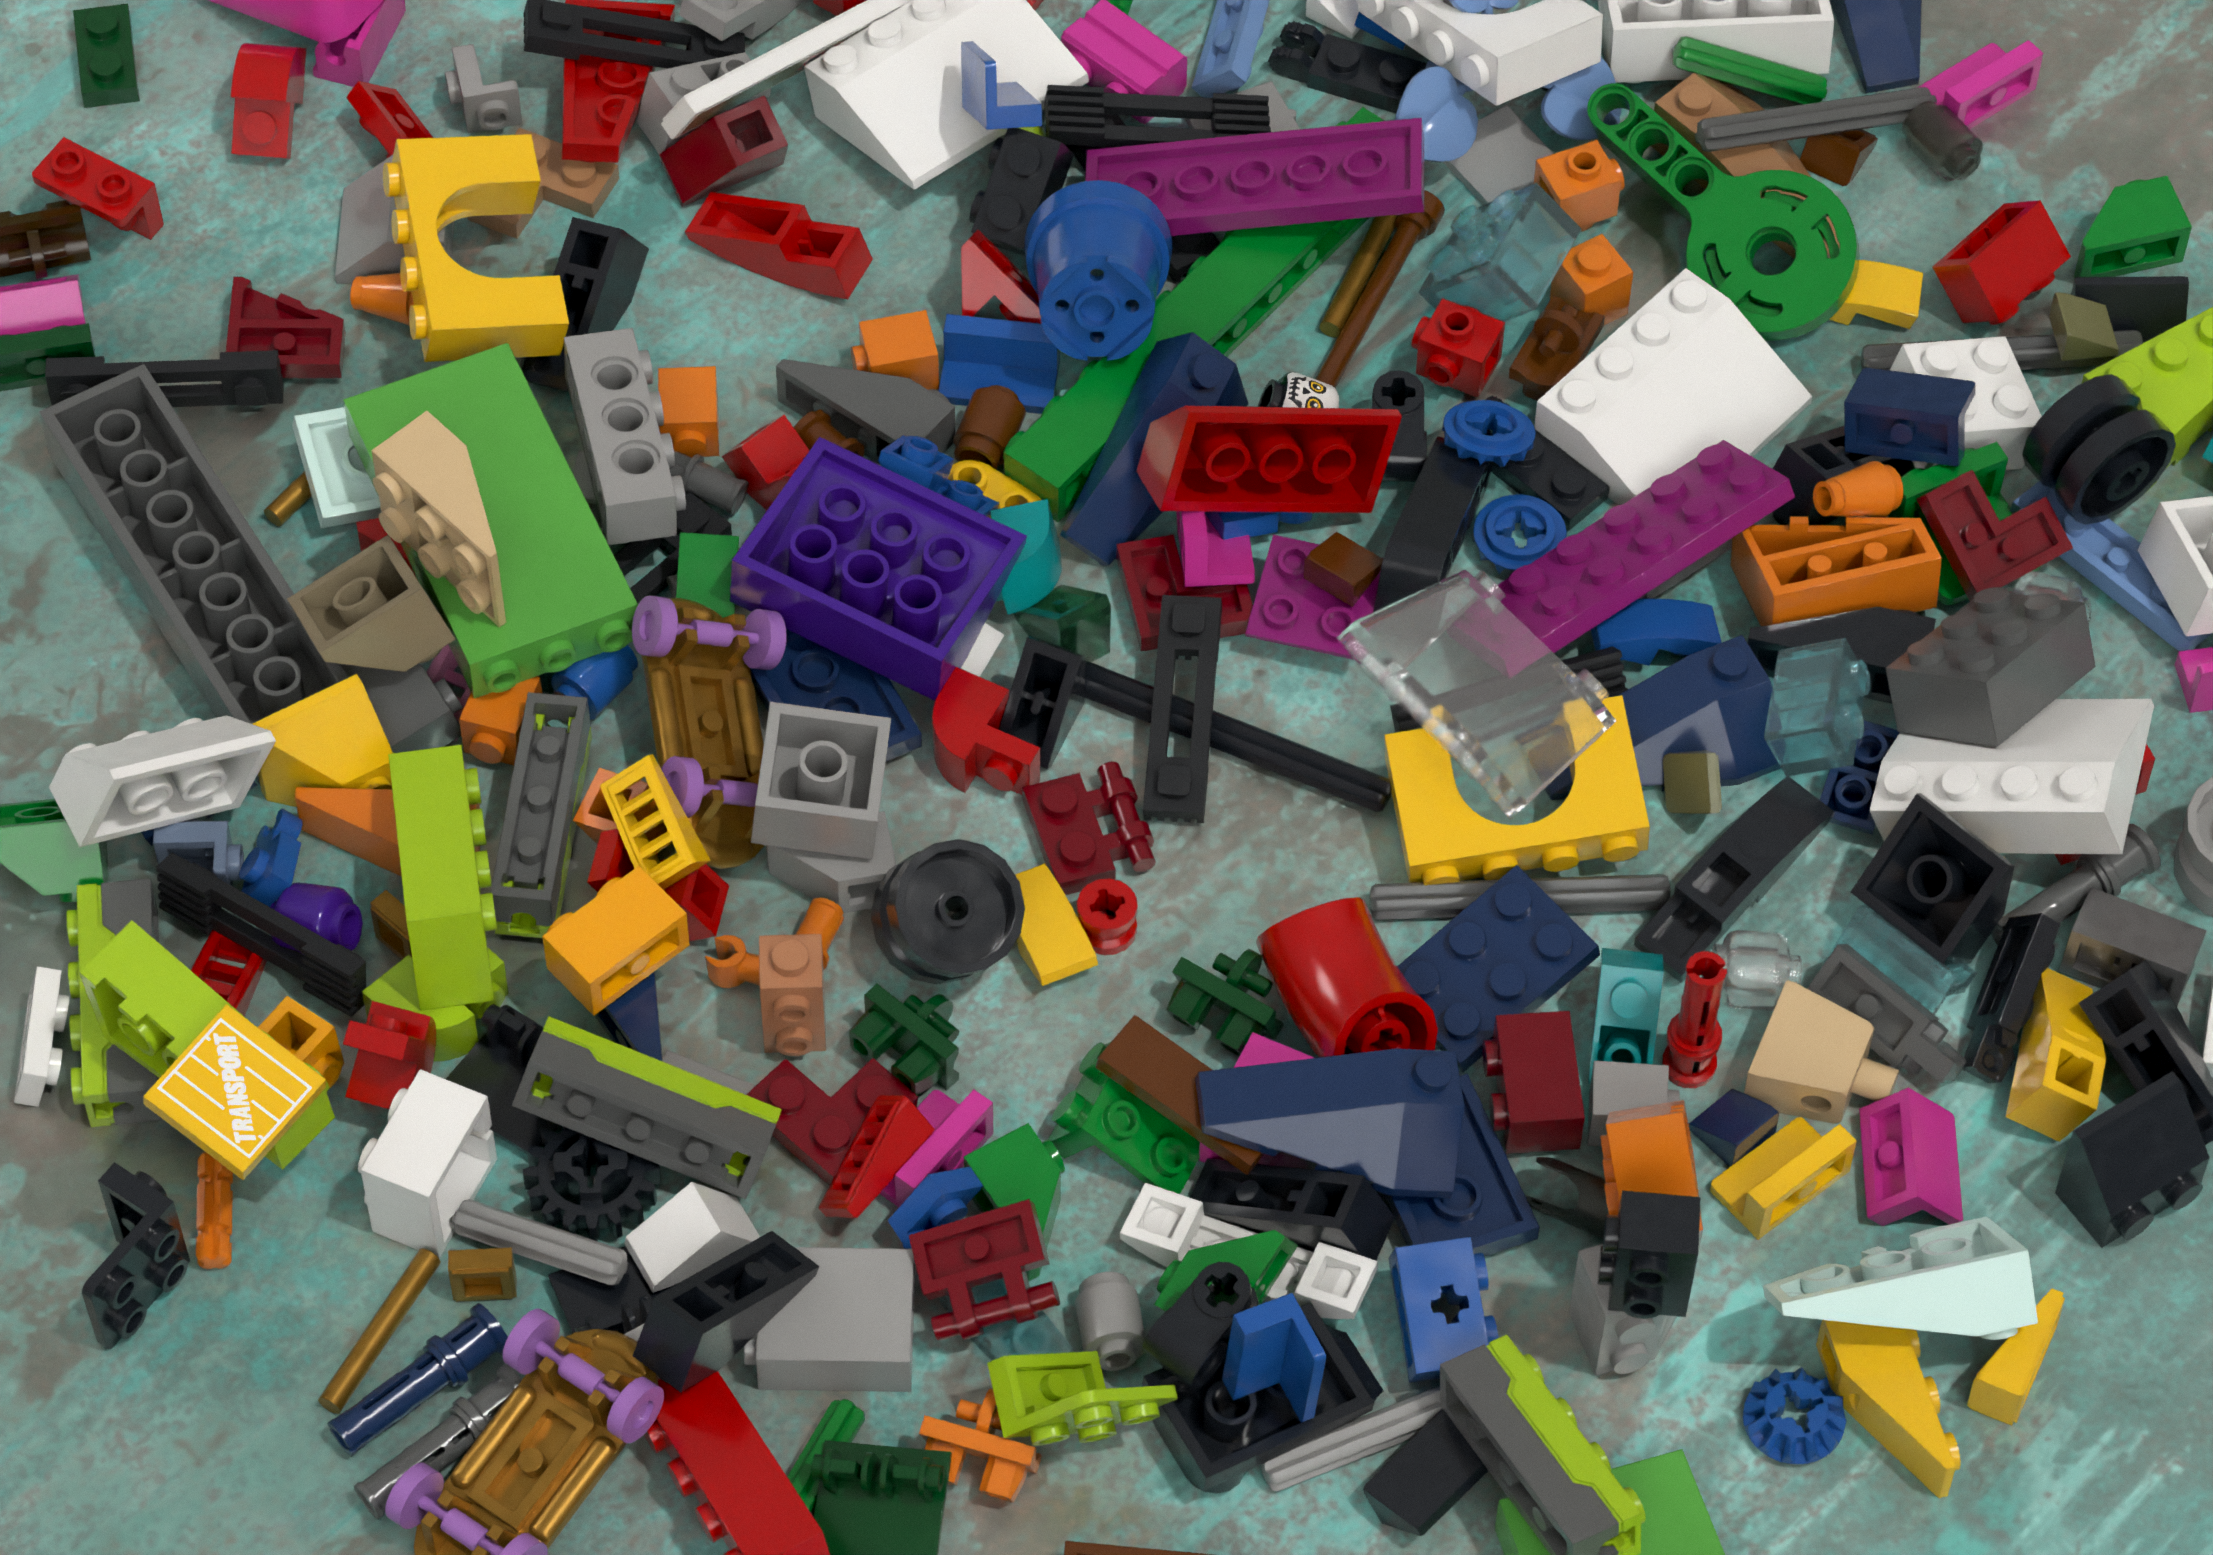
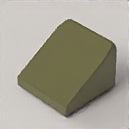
[2049,292,2119,361]
[1663,750,1722,814]

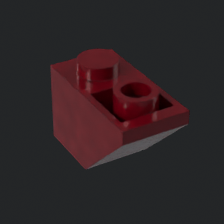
[659,95,788,207]

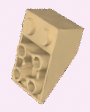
[371,411,506,628]

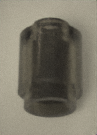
[1902,101,1983,182]

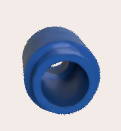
[551,645,638,720]

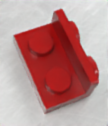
[32,137,164,240]

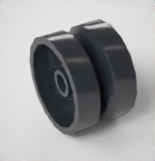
[2022,374,2176,525]
[871,839,1025,985]

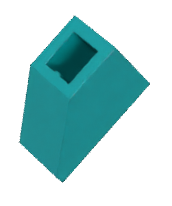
[1588,948,1664,1084]

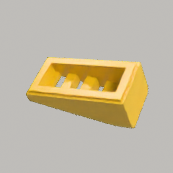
[599,754,711,890]
[1967,1288,2065,1426]

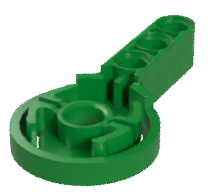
[1587,83,1860,341]

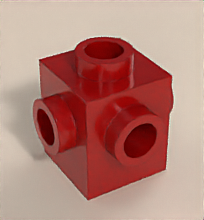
[1411,298,1505,398]

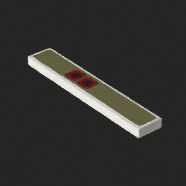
[661,0,911,140]

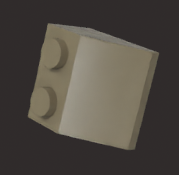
[287,535,456,672]

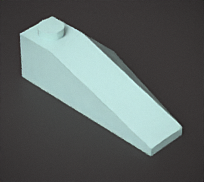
[1763,1217,2038,1340]

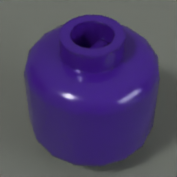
[270,882,363,955]

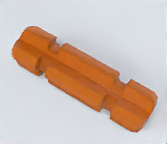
[196,1152,233,1270]

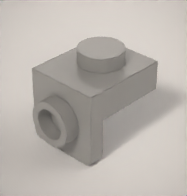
[445,44,522,133]

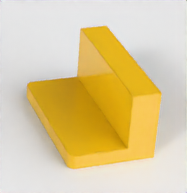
[1710,1117,1857,1240]

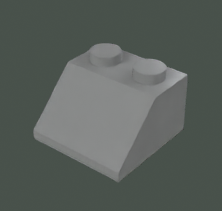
[335,155,455,284]
[1569,1230,1703,1376]

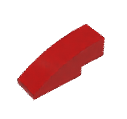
[685,192,873,300]

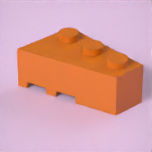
[1730,517,1942,626]
[1600,1100,1703,1231]

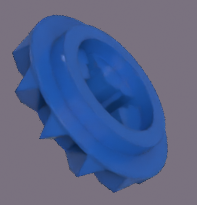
[1442,400,1536,467]
[1473,494,1567,574]
[1743,1367,1847,1464]

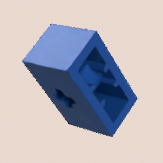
[1388,1237,1499,1383]

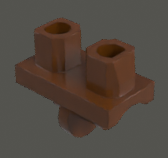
[1509,295,1605,401]

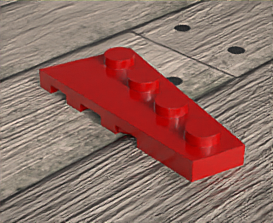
[562,0,675,163]

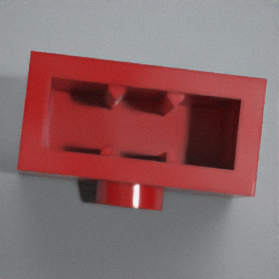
[1932,200,2071,325]

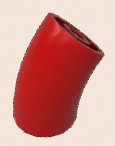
[1256,897,1438,1058]

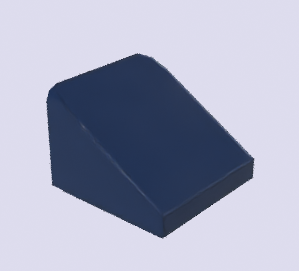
[1689,1088,1780,1167]

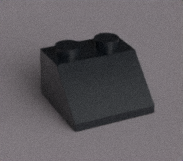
[2055,1071,2210,1248]

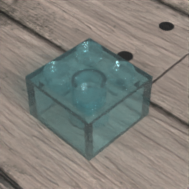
[1418,183,1581,322]

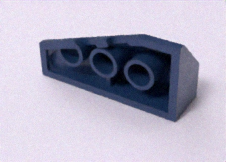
[1829,0,1922,93]
[1060,332,1249,566]
[1524,635,1792,800]
[1195,1048,1464,1198]

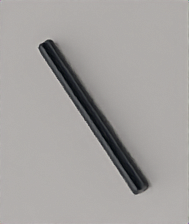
[1085,660,1392,812]

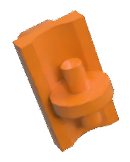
[919,1388,1042,1503]

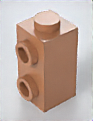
[759,934,826,1056]

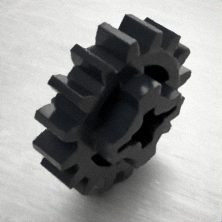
[523,1126,661,1241]

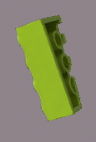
[2081,307,2213,487]
[388,745,497,1011]
[79,920,335,1170]

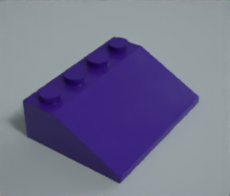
[730,437,1027,701]

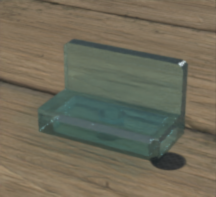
[1824,905,1977,1015]

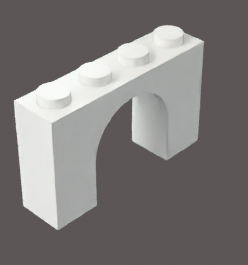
[1357,0,1603,106]

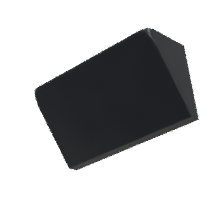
[2071,276,2189,343]
[1363,1409,1489,1536]

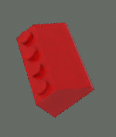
[1136,406,1402,513]

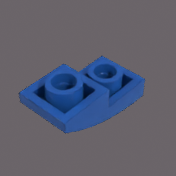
[878,435,999,518]
[1591,598,1722,666]

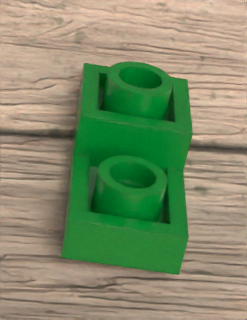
[676,532,739,618]

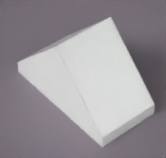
[624,1182,760,1293]

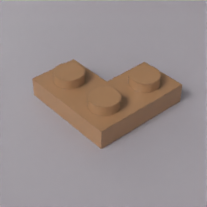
[467,127,619,239]

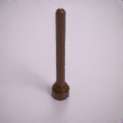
[1315,190,1445,389]

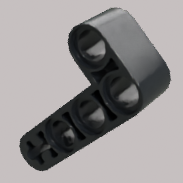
[1372,436,1493,644]

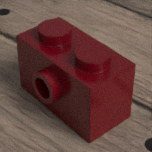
[1482,1011,1585,1154]

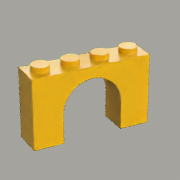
[383,134,569,362]
[1384,695,1650,886]

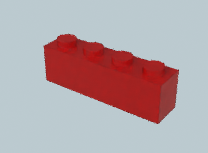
[644,1371,830,1555]

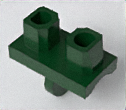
[1166,949,1284,1057]
[849,983,959,1096]

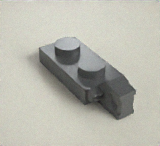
[1807,944,1967,1083]

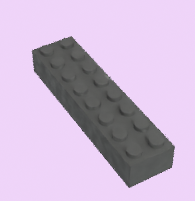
[39,364,349,784]

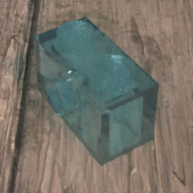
[1764,638,1871,777]

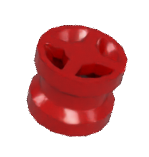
[1077,878,1138,955]

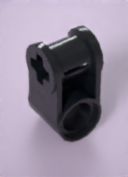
[1372,370,1427,482]
[1142,1262,1259,1390]

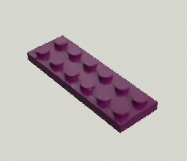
[1085,118,1424,236]
[1443,440,1795,680]

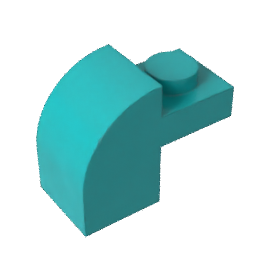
[990,499,1062,614]

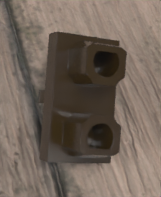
[0,200,91,279]

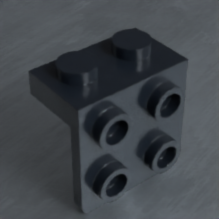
[82,1162,190,1349]

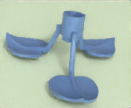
[1395,0,1621,162]

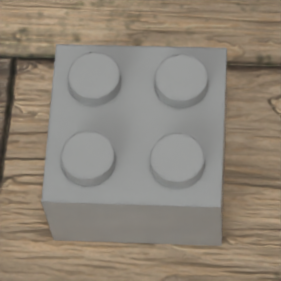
[751,702,891,859]

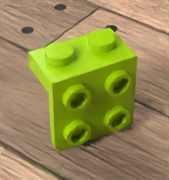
[987,1351,1178,1446]

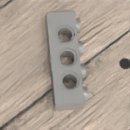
[564,328,686,545]

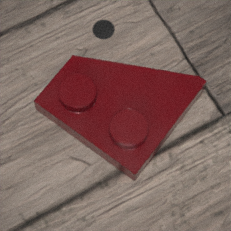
[226,277,346,378]

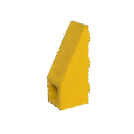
[2006,968,2106,1142]
[1816,1320,1961,1498]

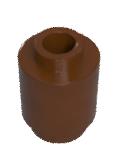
[953,385,1026,470]

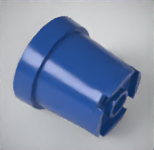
[1024,180,1172,361]

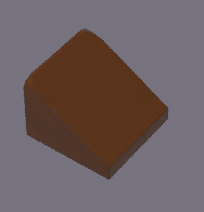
[1800,130,1878,186]
[1304,532,1383,607]

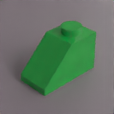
[2074,176,2192,278]
[964,1123,1065,1282]
[1154,1230,1298,1312]

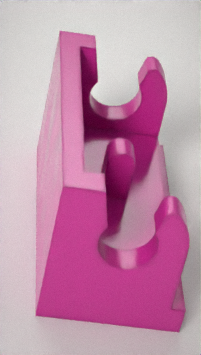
[313,0,406,87]

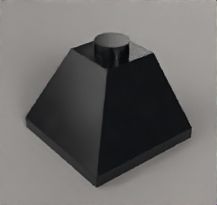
[1851,793,2015,965]

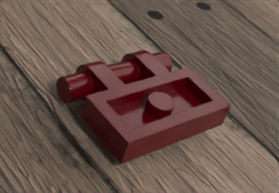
[1022,761,1156,895]
[909,1199,1060,1341]

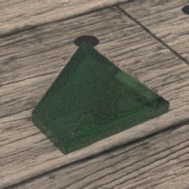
[1013,584,1111,662]

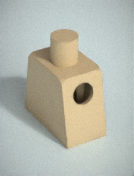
[1744,980,1899,1124]

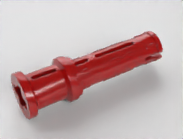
[1662,951,1727,1089]

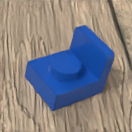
[887,1167,983,1262]

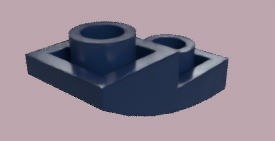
[1820,716,1900,835]

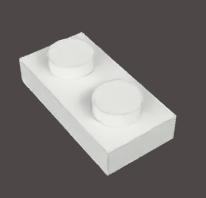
[14,966,69,1107]

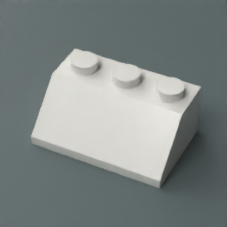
[49,715,276,847]

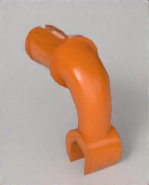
[705,898,844,988]

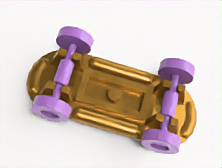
[632,596,787,869]
[385,1308,664,1555]

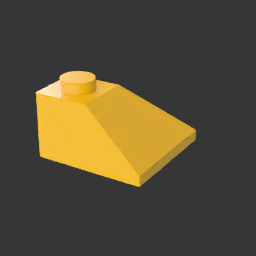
[252,674,393,807]

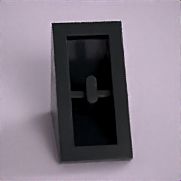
[999,636,1085,769]

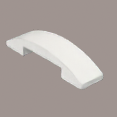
[1120,1183,1378,1319]

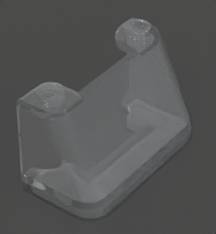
[1337,570,1616,820]

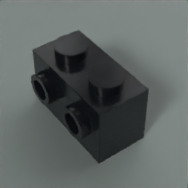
[969,128,1074,256]
[1597,1190,1701,1319]

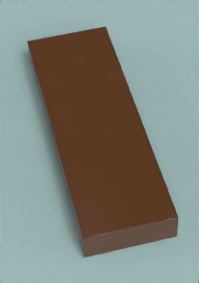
[1095,1015,1264,1175]

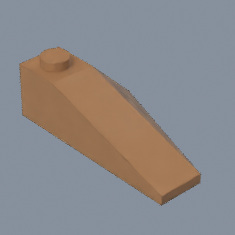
[1651,73,1840,258]

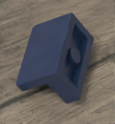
[1844,368,1975,467]

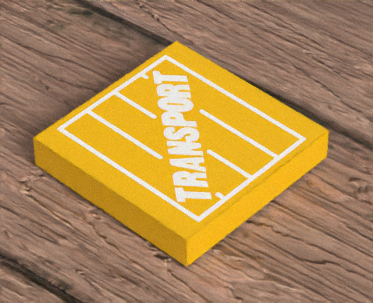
[143,1004,326,1180]

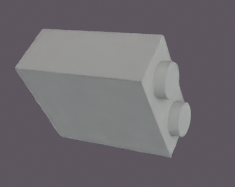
[744,1247,915,1392]

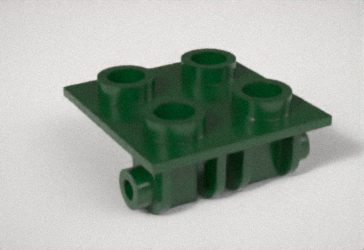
[811,1440,952,1555]

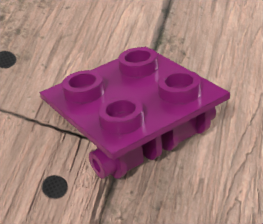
[1245,535,1381,661]

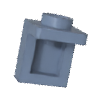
[153,819,244,886]

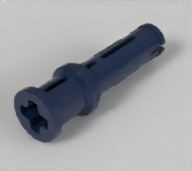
[327,1303,508,1456]

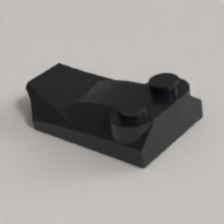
[1142,1302,1384,1493]

